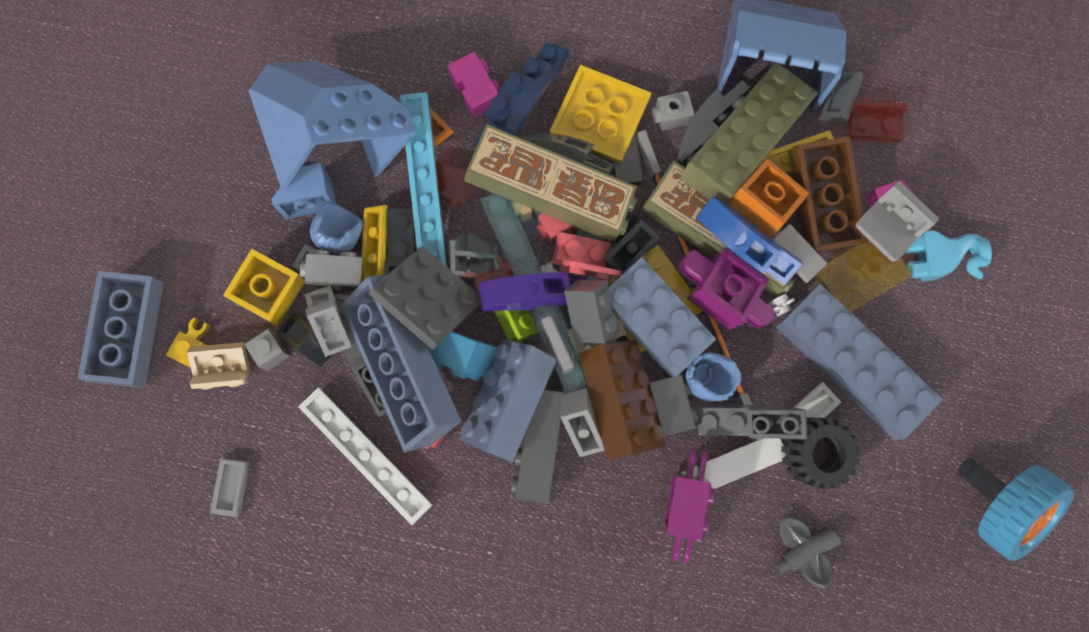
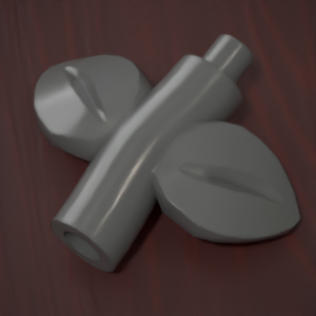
[775,516,841,590]

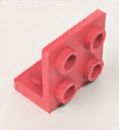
[552,232,621,280]

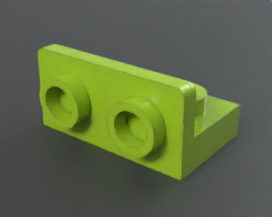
[494,310,539,344]

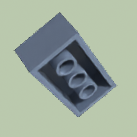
[608,257,716,377]
[78,271,164,388]
[459,340,557,463]

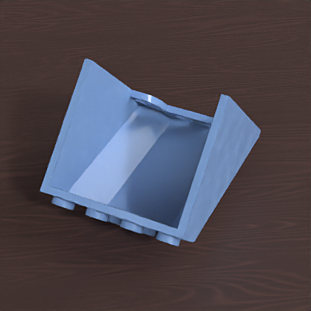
[249,61,416,189]

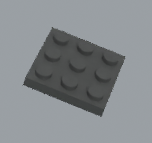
[369,246,482,350]

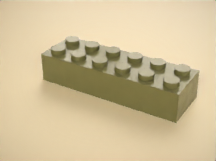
[680,62,818,205]

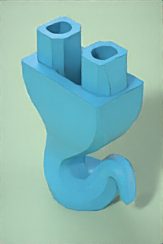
[905,230,992,282]

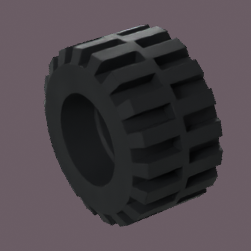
[781,417,861,490]

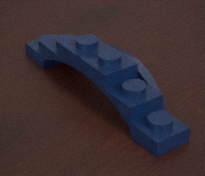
[466,42,570,169]

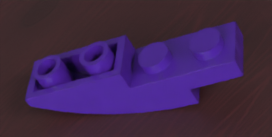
[479,272,588,311]

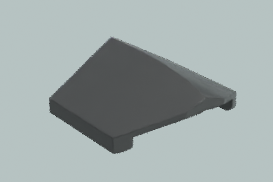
[448,233,499,283]

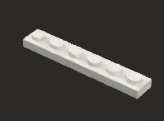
[298,388,433,525]

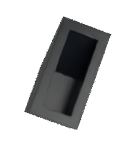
[277,313,332,367]

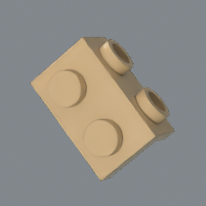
[187,342,251,390]

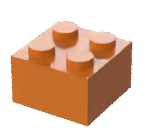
[728,159,809,238]

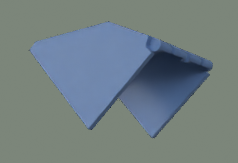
[717,0,846,111]

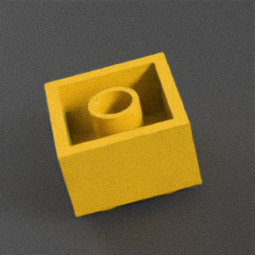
[223,249,305,327]

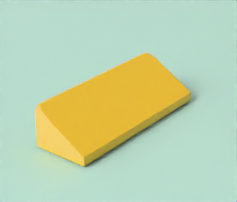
[361,205,388,283]

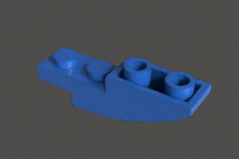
[696,195,803,285]

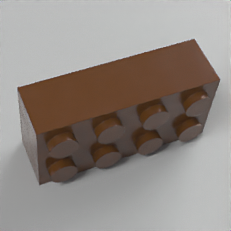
[788,136,868,252]
[579,340,666,461]

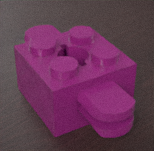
[678,248,774,330]
[663,448,715,563]

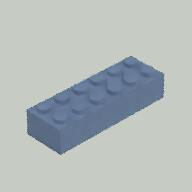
[340,275,462,452]
[776,284,943,440]

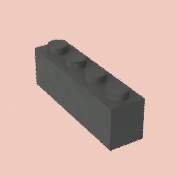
[511,390,564,504]

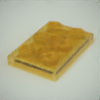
[816,240,912,312]

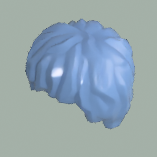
[310,203,364,254]
[686,352,741,402]

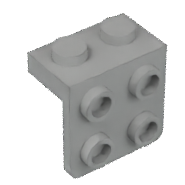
[856,181,939,262]

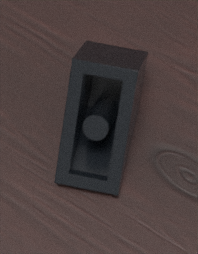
[603,215,660,273]

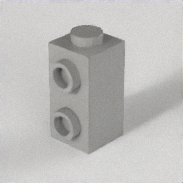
[300,250,362,287]

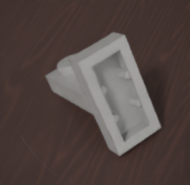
[305,285,352,357]

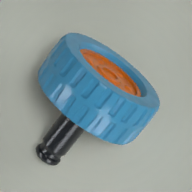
[957,458,1074,561]

